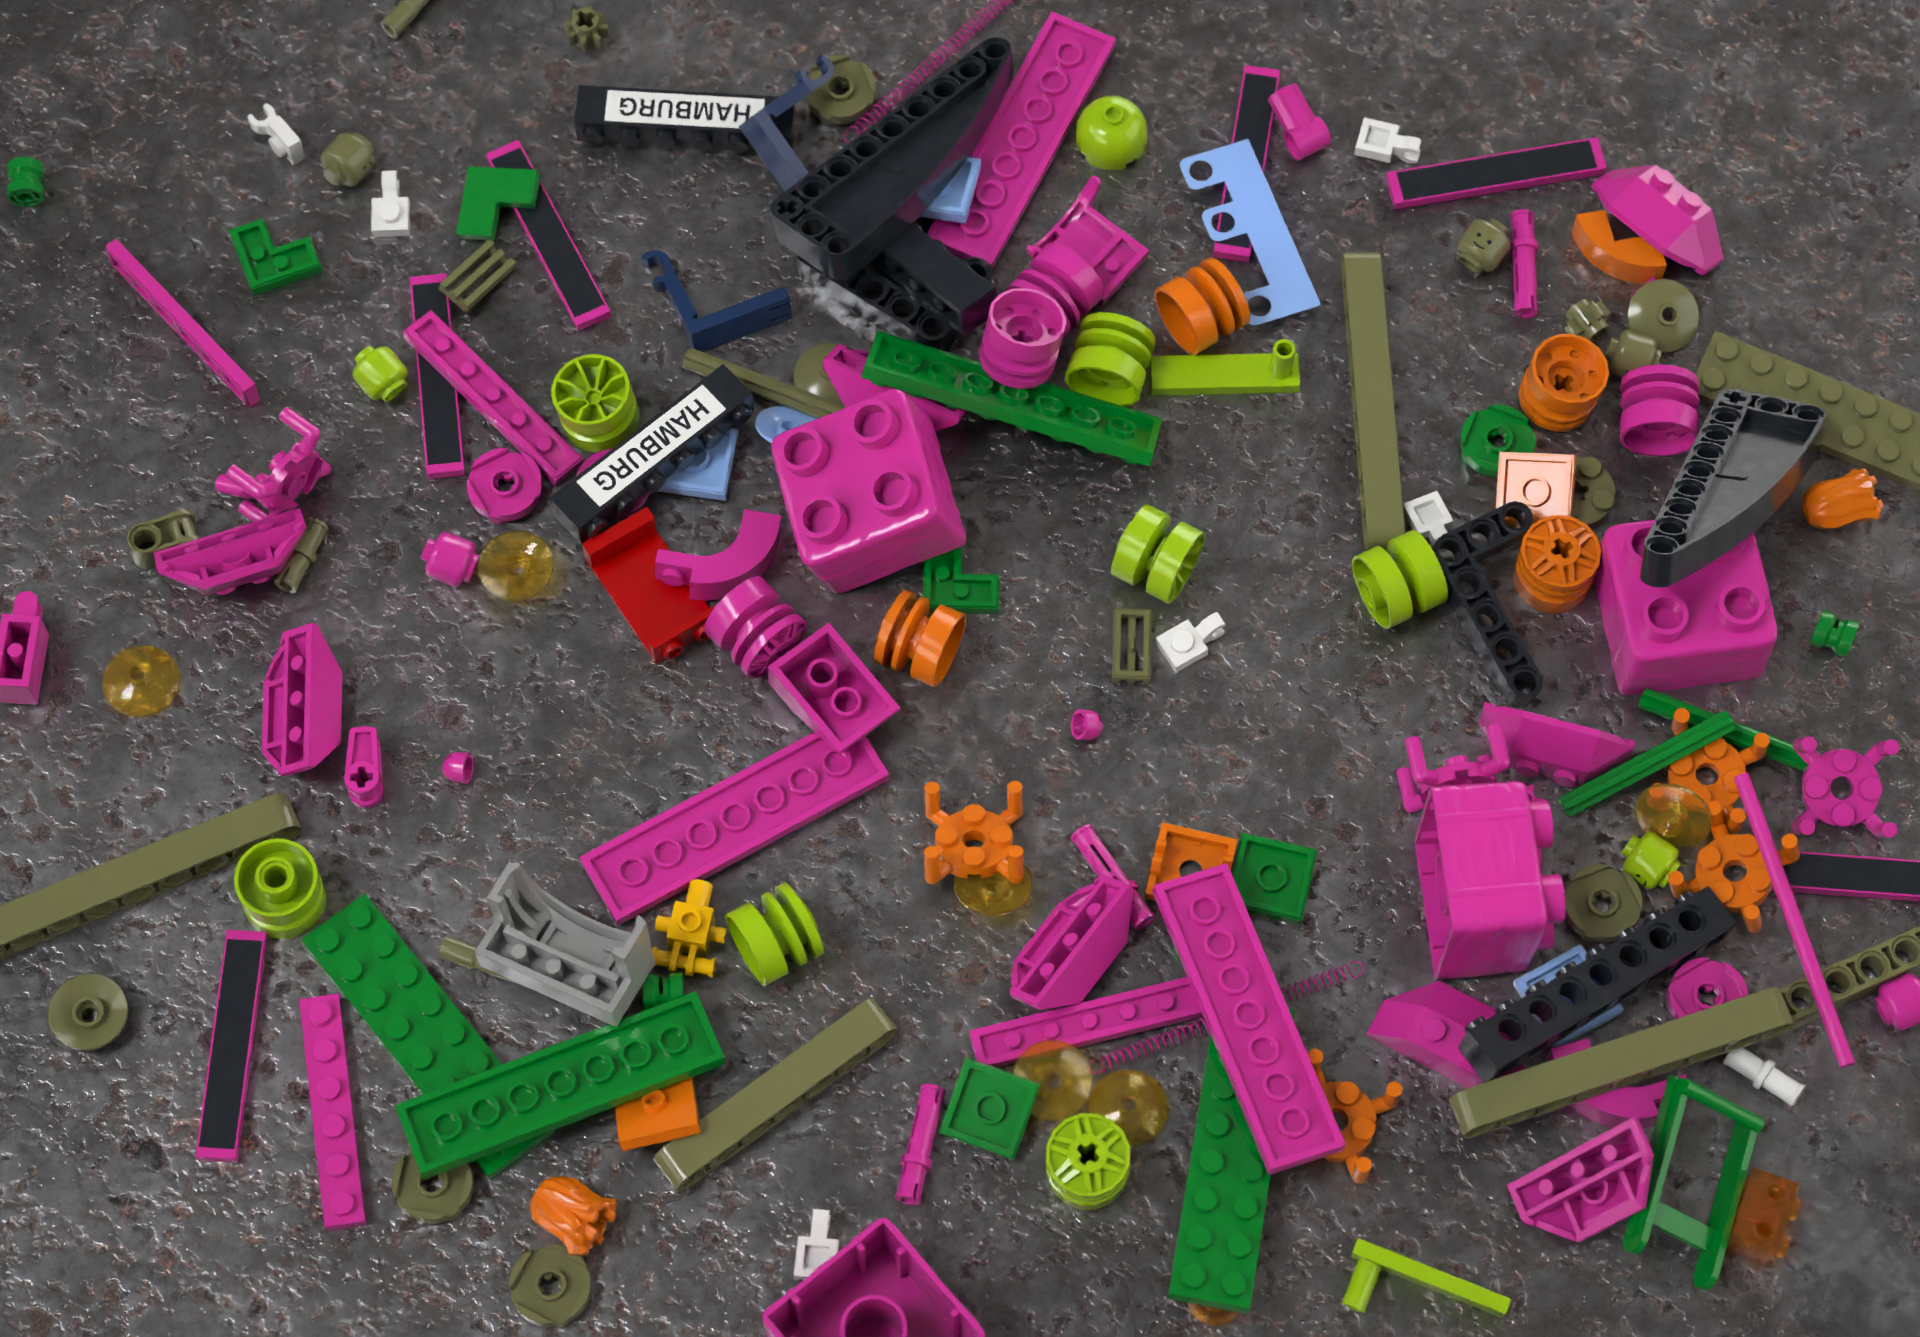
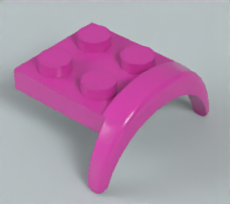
[1026,175,1149,306]

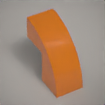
[1572,210,1667,284]

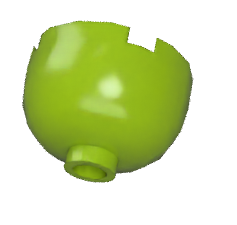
[1076,96,1147,170]

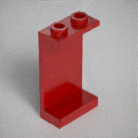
[582,507,715,664]

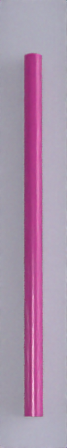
[1734,773,1855,1069]

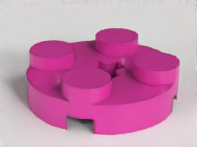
[466,448,543,524]
[1666,957,1748,1020]

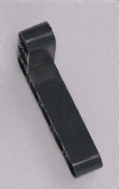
[796,254,992,352]
[1432,501,1543,708]

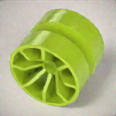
[551,354,640,453]
[1111,504,1206,604]
[1352,530,1448,629]
[234,839,326,939]

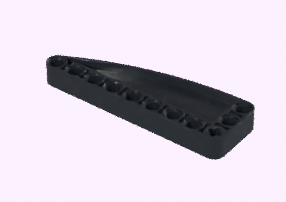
[770,37,1014,280]
[1640,389,1826,588]

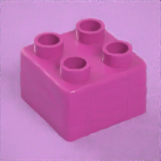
[771,389,966,593]
[1593,519,1777,696]
[1415,781,1566,981]
[762,1218,985,1337]

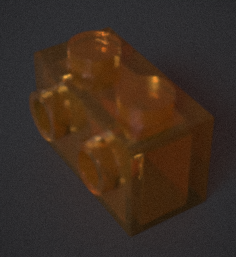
[1726,1167,1802,1268]

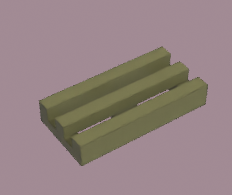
[439,239,516,312]
[1112,608,1152,684]

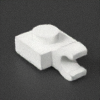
[248,103,305,166]
[1355,118,1421,164]
[371,171,410,237]
[1403,491,1453,560]
[1156,612,1225,673]
[794,1209,839,1280]

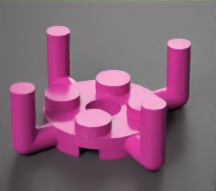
[226,407,331,522]
[1396,724,1510,813]
[1791,736,1899,838]

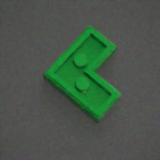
[456,166,541,241]
[229,218,323,296]
[923,546,999,615]

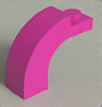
[655,509,781,600]
[1545,1038,1687,1129]

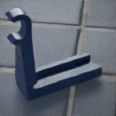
[738,54,834,191]
[641,250,793,352]

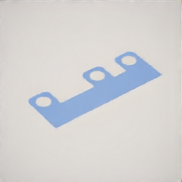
[1180,139,1321,325]

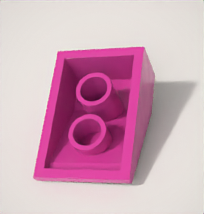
[768,623,900,755]

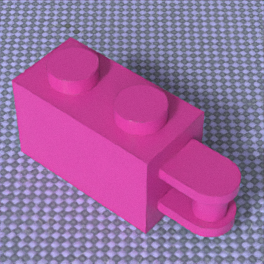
[0,591,49,705]

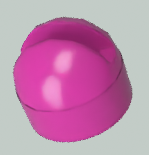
[1071,709,1104,740]
[442,752,473,784]

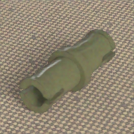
[274,517,329,593]

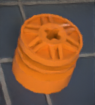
[1154,257,1250,356]
[1518,334,1609,432]
[1513,515,1601,614]
[874,590,966,688]

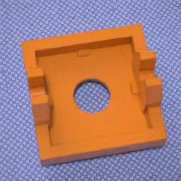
[1144,822,1238,901]

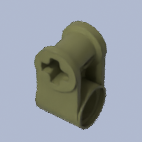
[127,509,202,570]

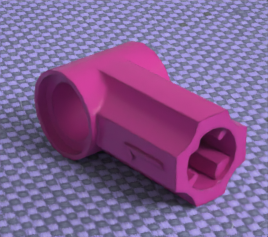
[1268,83,1331,161]

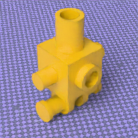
[652,879,727,978]

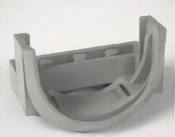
[475,862,655,1027]

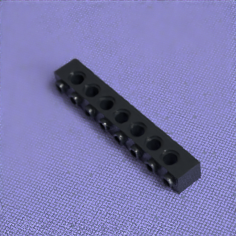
[1457,886,1737,1083]

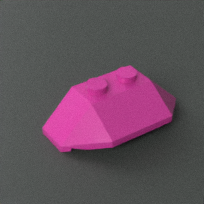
[1591,165,1724,276]
[822,344,968,432]
[153,508,306,595]
[262,623,342,777]
[1478,702,1636,787]
[1010,874,1134,1010]
[1366,981,1525,1088]
[1507,1117,1654,1242]

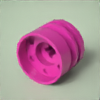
[1005,243,1104,341]
[979,288,1067,389]
[1620,364,1700,457]
[704,576,807,679]

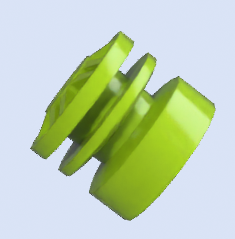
[1065,312,1156,406]
[725,882,824,986]
[1046,1113,1130,1210]

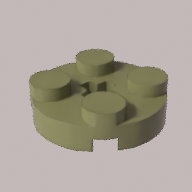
[804,55,876,126]
[1572,457,1616,529]
[1564,864,1643,943]
[392,1151,474,1224]
[509,1244,592,1329]

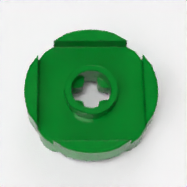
[1460,404,1536,478]

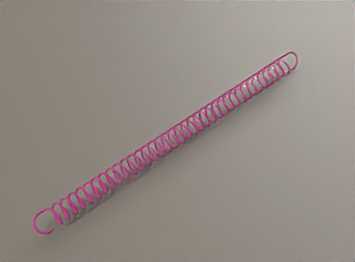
[843,0,1013,143]
[1087,961,1364,1074]

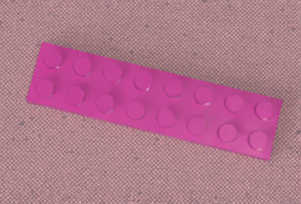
[927,12,1116,270]
[579,732,889,926]
[1152,863,1346,1175]

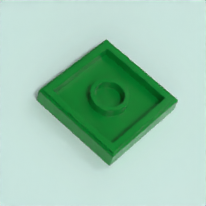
[1232,832,1317,925]
[939,1057,1042,1160]

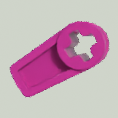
[344,726,384,808]

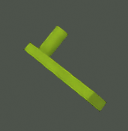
[1150,339,1300,396]
[1342,1238,1511,1318]

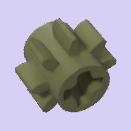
[564,5,609,53]
[1564,298,1611,343]

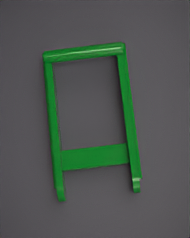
[1623,1075,1765,1290]

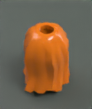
[1801,468,1883,530]
[530,1176,617,1256]

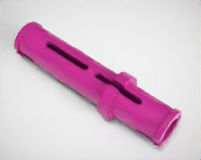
[1509,209,1539,318]
[1070,824,1156,931]
[895,1084,946,1206]

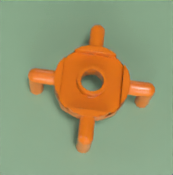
[1647,708,1770,834]
[924,781,1024,885]
[1668,801,1800,933]
[1308,1049,1403,1184]

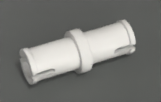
[1723,1048,1805,1107]

